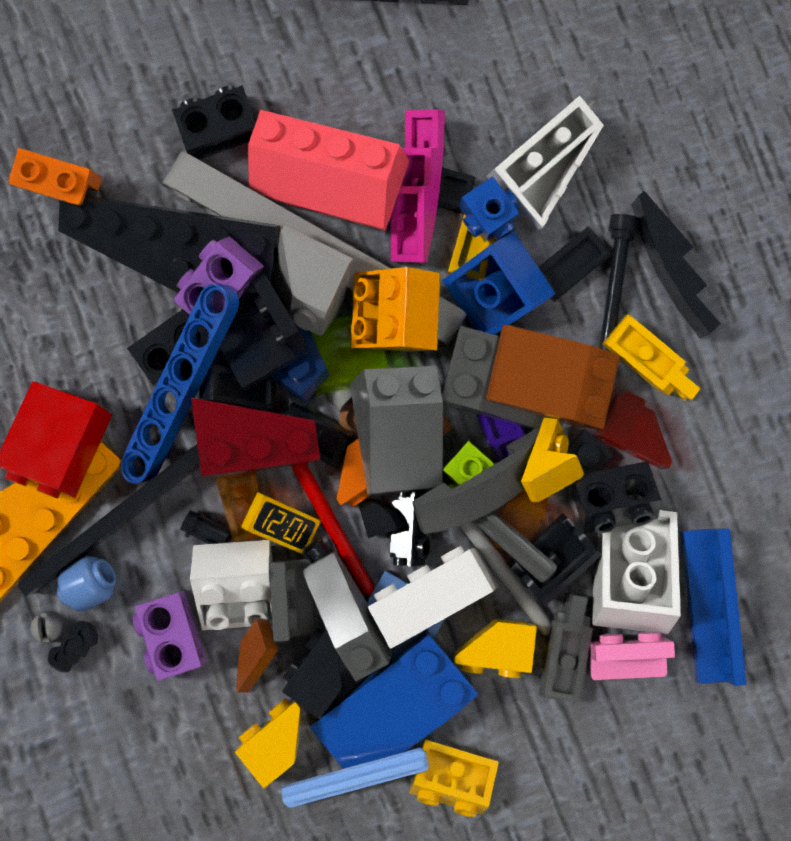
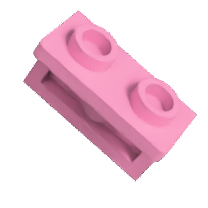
[589,632,675,680]

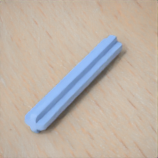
[281,748,429,808]

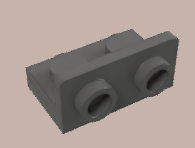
[269,559,316,642]

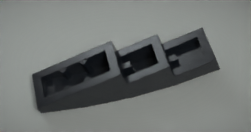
[631,191,721,339]

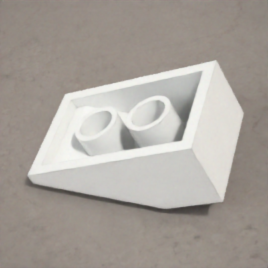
[593,503,681,634]

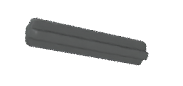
[473,510,557,582]

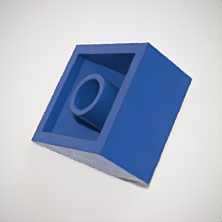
[442,231,556,335]

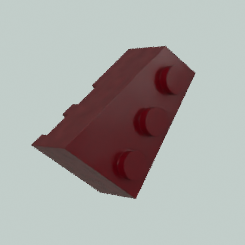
[191,398,320,478]

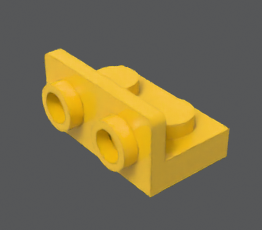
[409,740,499,817]

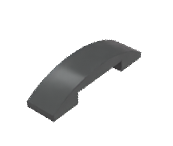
[412,428,539,534]

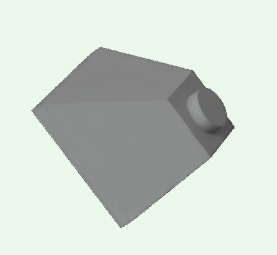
[275,225,353,337]

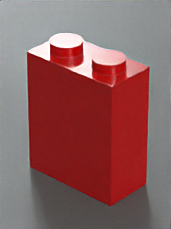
[0,381,112,499]

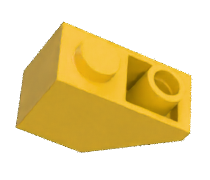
[453,619,537,678]
[235,698,302,789]

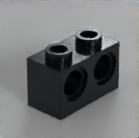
[172,85,256,160]
[127,309,217,387]
[573,461,662,534]

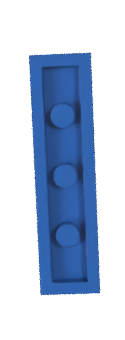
[680,528,747,686]

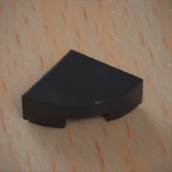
[358,499,404,538]

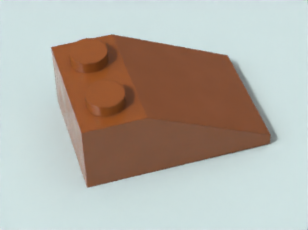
[486,325,620,429]

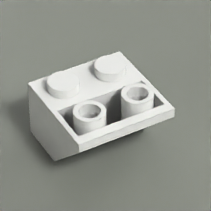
[190,540,273,630]

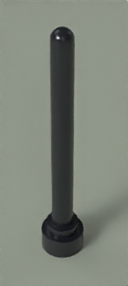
[599,214,640,352]

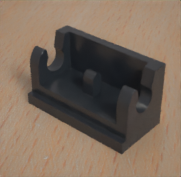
[507,513,601,606]

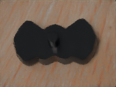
[48,621,99,673]

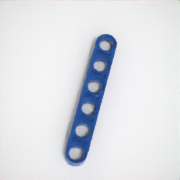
[120,284,239,484]

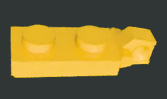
[602,314,701,401]

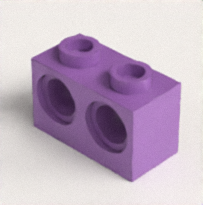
[173,236,264,314]
[132,590,207,681]

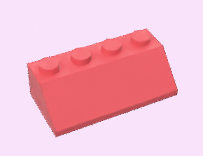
[248,110,409,231]

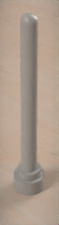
[447,481,552,636]

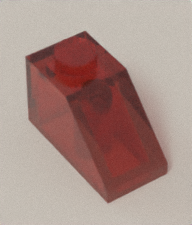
[594,392,672,470]

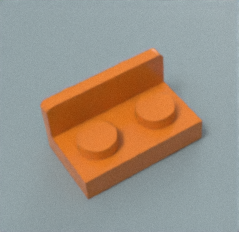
[8,148,102,206]

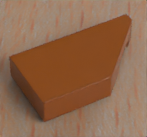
[236,618,279,693]

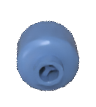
[57,556,116,612]

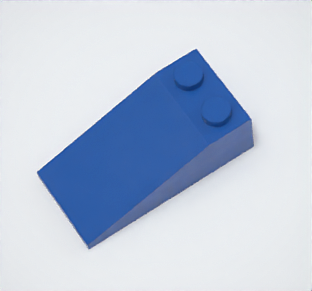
[309,629,479,769]

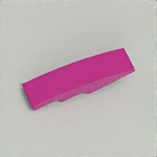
[391,109,445,263]

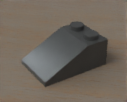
[441,326,544,430]
[350,365,443,495]

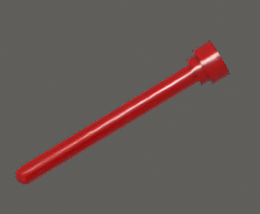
[291,464,375,596]

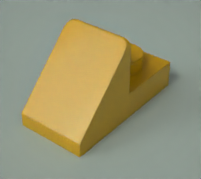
[521,418,584,502]

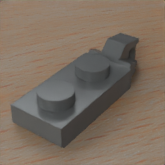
[539,592,593,703]

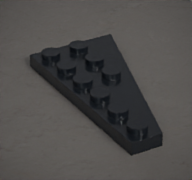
[58,195,280,317]

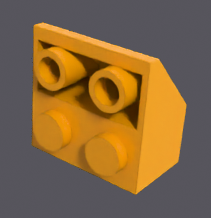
[351,267,440,351]

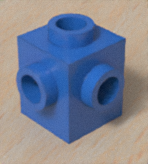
[459,176,519,243]

